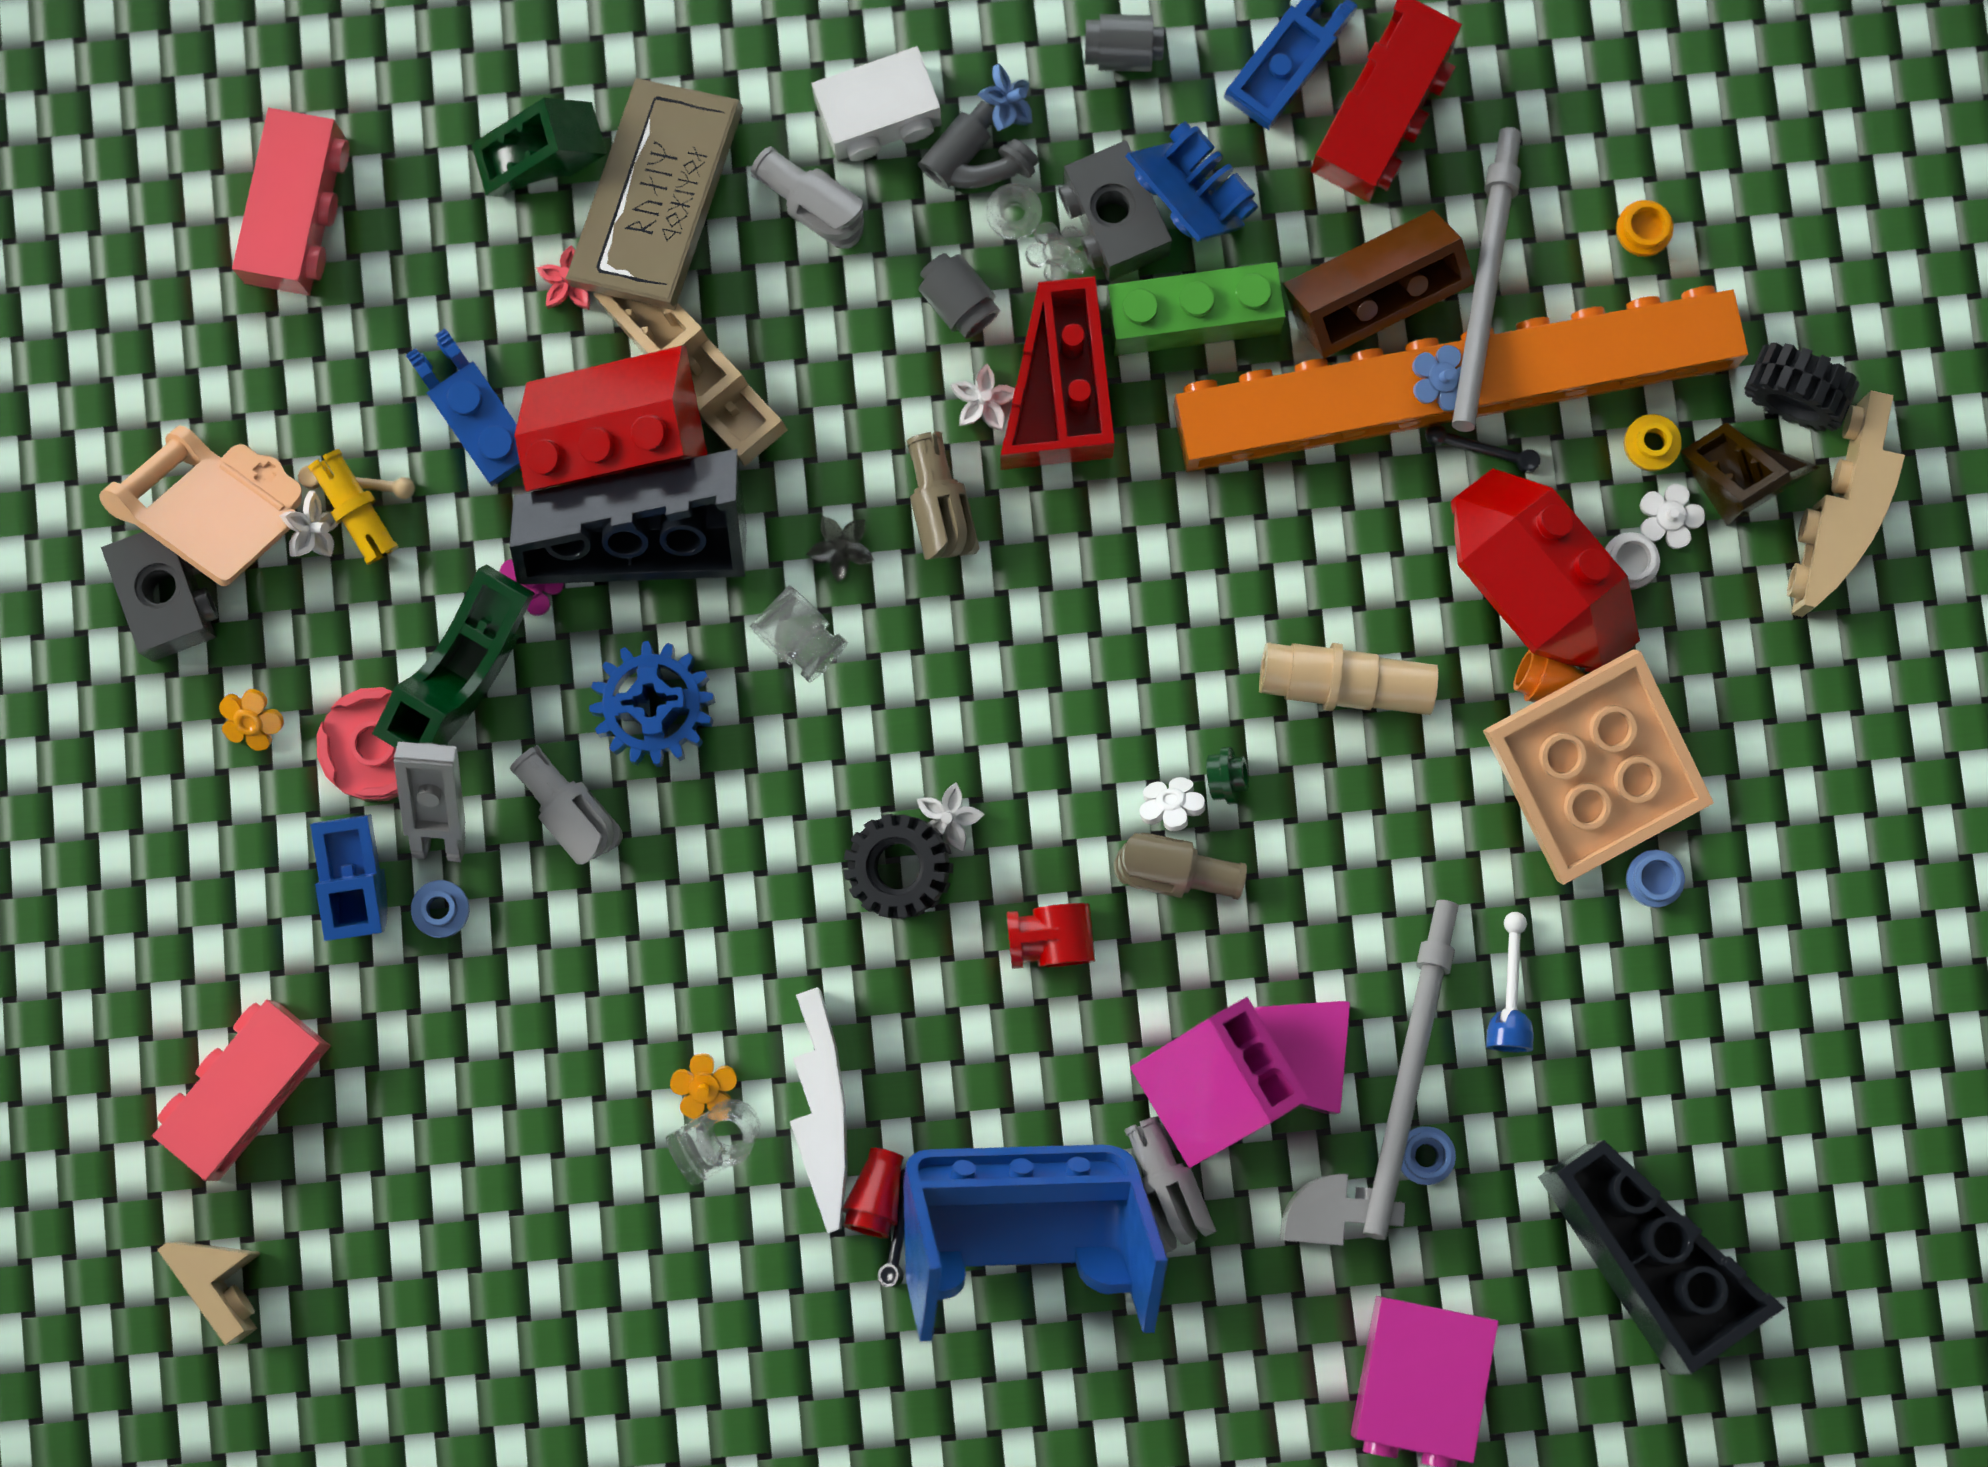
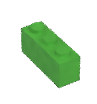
[1106,262,1285,356]

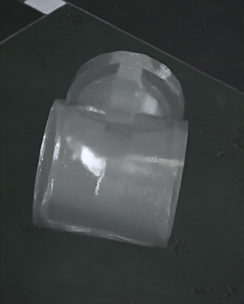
[749,585,848,683]
[666,1099,760,1186]

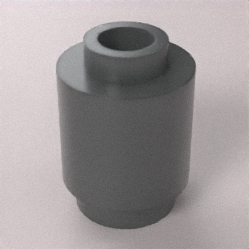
[1085,14,1164,72]
[918,253,1000,339]

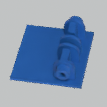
[1125,121,1258,242]

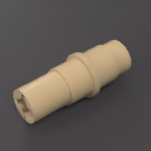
[1259,643,1438,715]

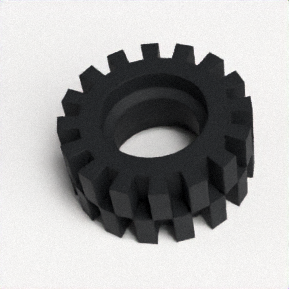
[1744,343,1859,431]
[843,814,954,919]

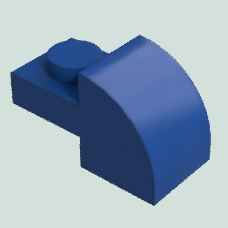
[310,814,388,941]

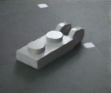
[394,742,466,862]

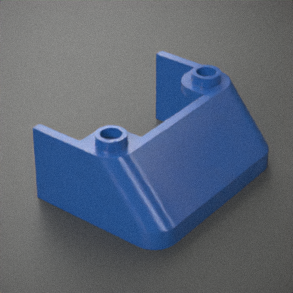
[904,1145,1167,1342]

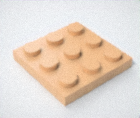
[1483,649,1714,885]

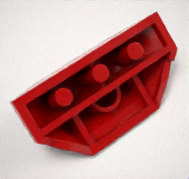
[1451,468,1640,672]

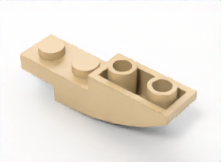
[1787,390,1905,617]

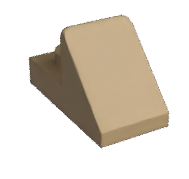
[157,1242,261,1345]

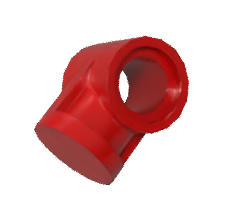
[1007,903,1095,969]

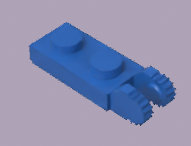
[1224,0,1358,131]
[406,329,521,487]

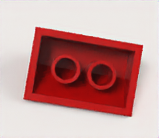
[515,345,707,492]

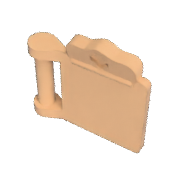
[99,425,302,586]

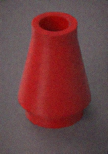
[842,1147,904,1238]

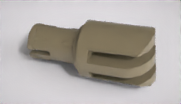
[906,431,979,560]
[1114,833,1247,900]

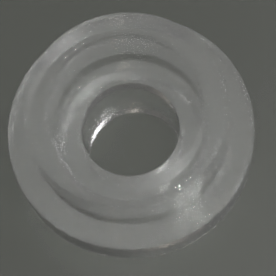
[986,183,1042,240]

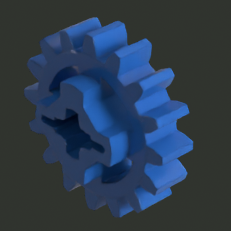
[589,641,716,767]

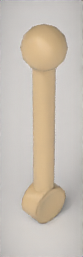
[298,465,415,499]

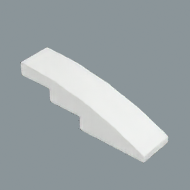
[790,987,848,1233]

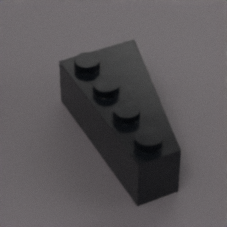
[510,449,747,585]
[1538,1140,1785,1375]

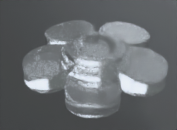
[1025,222,1089,281]

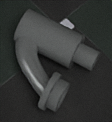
[918,101,1039,189]

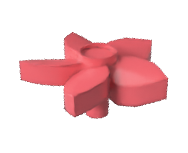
[536,245,590,310]

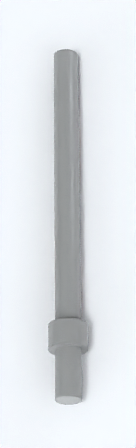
[1452,127,1522,432]
[1363,900,1459,1240]

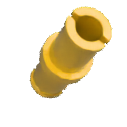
[308,449,399,565]

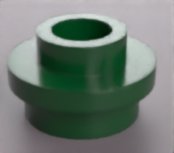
[1207,747,1249,805]

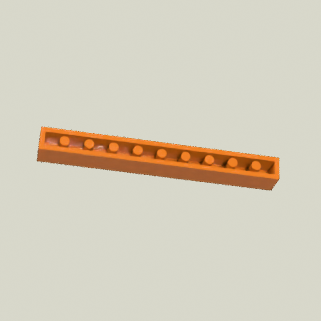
[1173,286,1749,472]

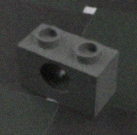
[1058,140,1172,282]
[101,531,218,662]

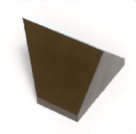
[1680,422,1820,526]

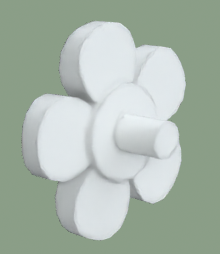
[1640,484,1705,549]
[1139,777,1206,831]

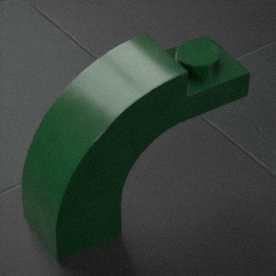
[372,564,535,748]

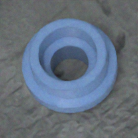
[411,880,470,938]
[1401,1126,1456,1185]

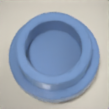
[1626,850,1685,908]

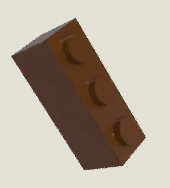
[1283,210,1475,358]

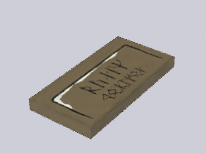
[566,78,743,310]

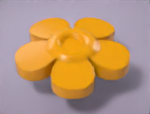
[219,689,284,751]
[670,1053,737,1119]

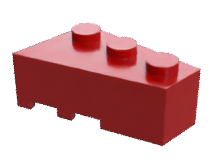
[1310,0,1462,203]
[1000,276,1115,470]

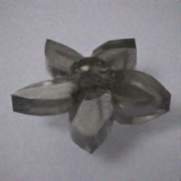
[806,516,875,583]

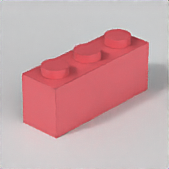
[232,107,349,296]
[152,999,331,1181]

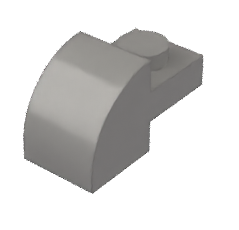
[1280,1174,1405,1245]

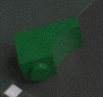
[471,97,607,197]

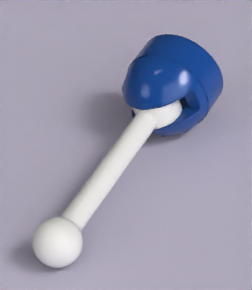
[1486,912,1534,1052]

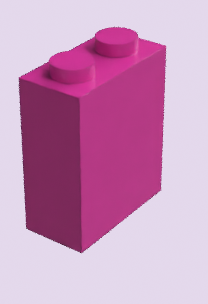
[1130,996,1308,1168]
[1350,1296,1498,1467]

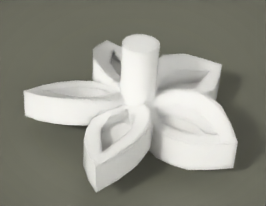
[950,364,1015,431]
[279,491,339,557]
[917,782,984,851]

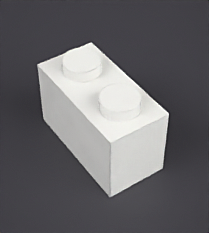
[812,46,941,161]

